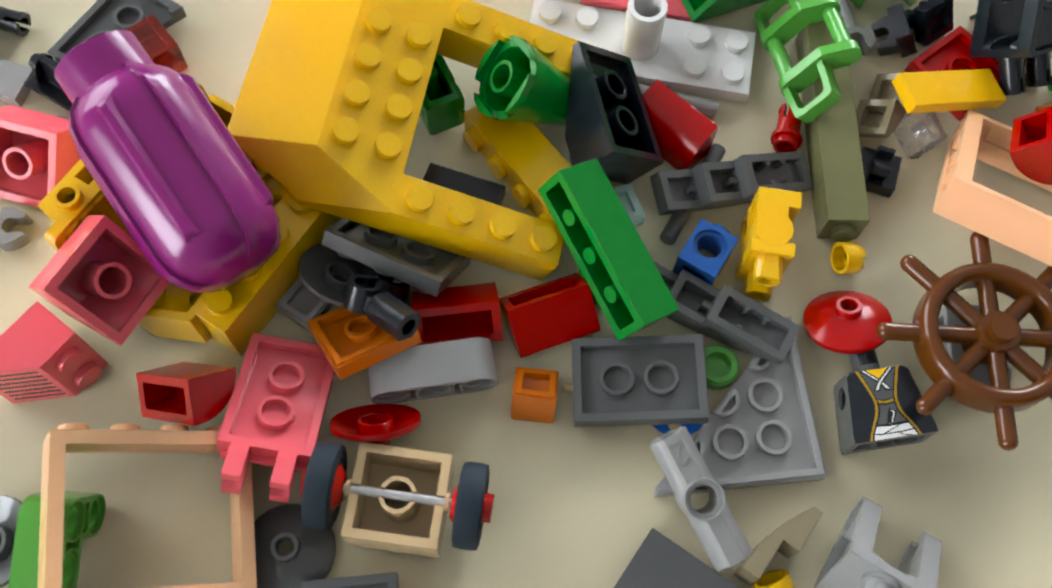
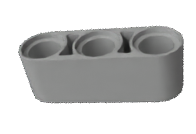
[368,337,498,404]

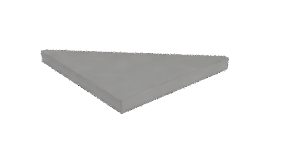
[653,316,827,498]

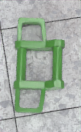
[754,0,862,124]

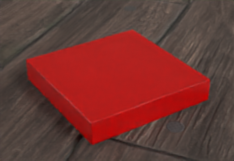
[905,25,999,121]

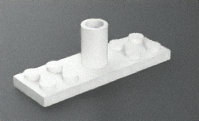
[530,0,756,103]

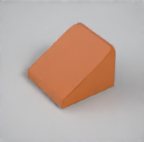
[511,367,559,423]

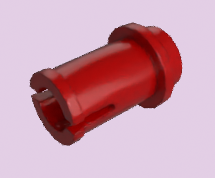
[770,103,803,153]

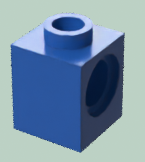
[672,219,739,286]

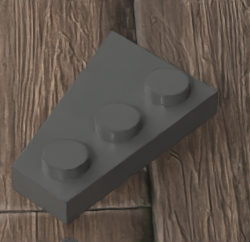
[47,0,187,63]

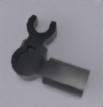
[343,274,420,341]

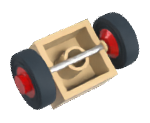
[300,442,494,558]

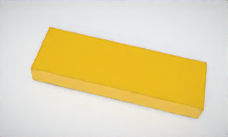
[892,69,1007,114]

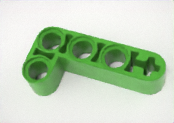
[8,490,106,588]

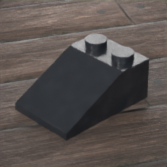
[565,41,664,184]

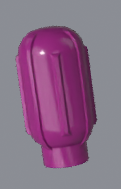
[55,30,281,293]

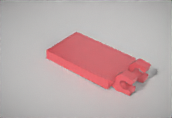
[217,333,335,503]

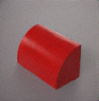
[642,79,719,170]
[1009,107,1052,185]
[499,273,601,358]
[412,282,503,345]
[136,362,236,426]

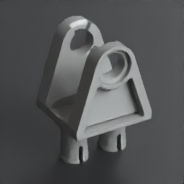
[814,497,942,588]

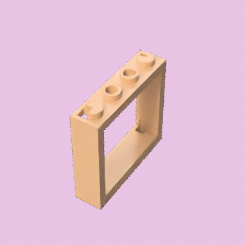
[932,109,1052,267]
[38,423,257,588]

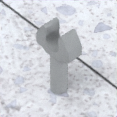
[838,0,875,57]
[0,207,33,251]

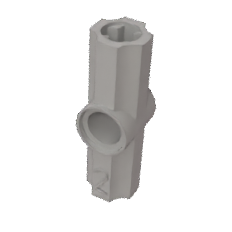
[648,426,753,571]

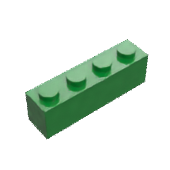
[538,158,679,341]

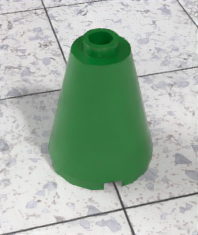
[474,35,570,126]

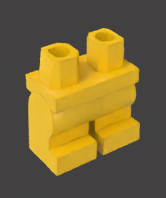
[735,186,802,301]

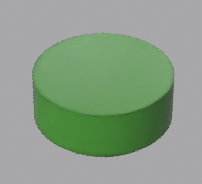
[704,345,740,390]

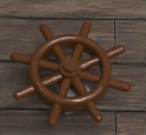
[876,232,1052,451]

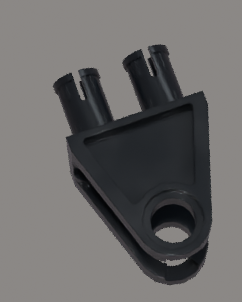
[970,0,1052,96]

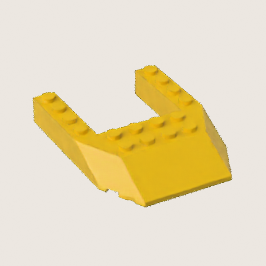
[228,0,578,281]

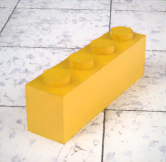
[463,106,571,246]

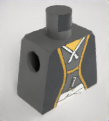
[834,349,938,455]

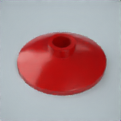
[803,291,892,354]
[329,404,421,446]

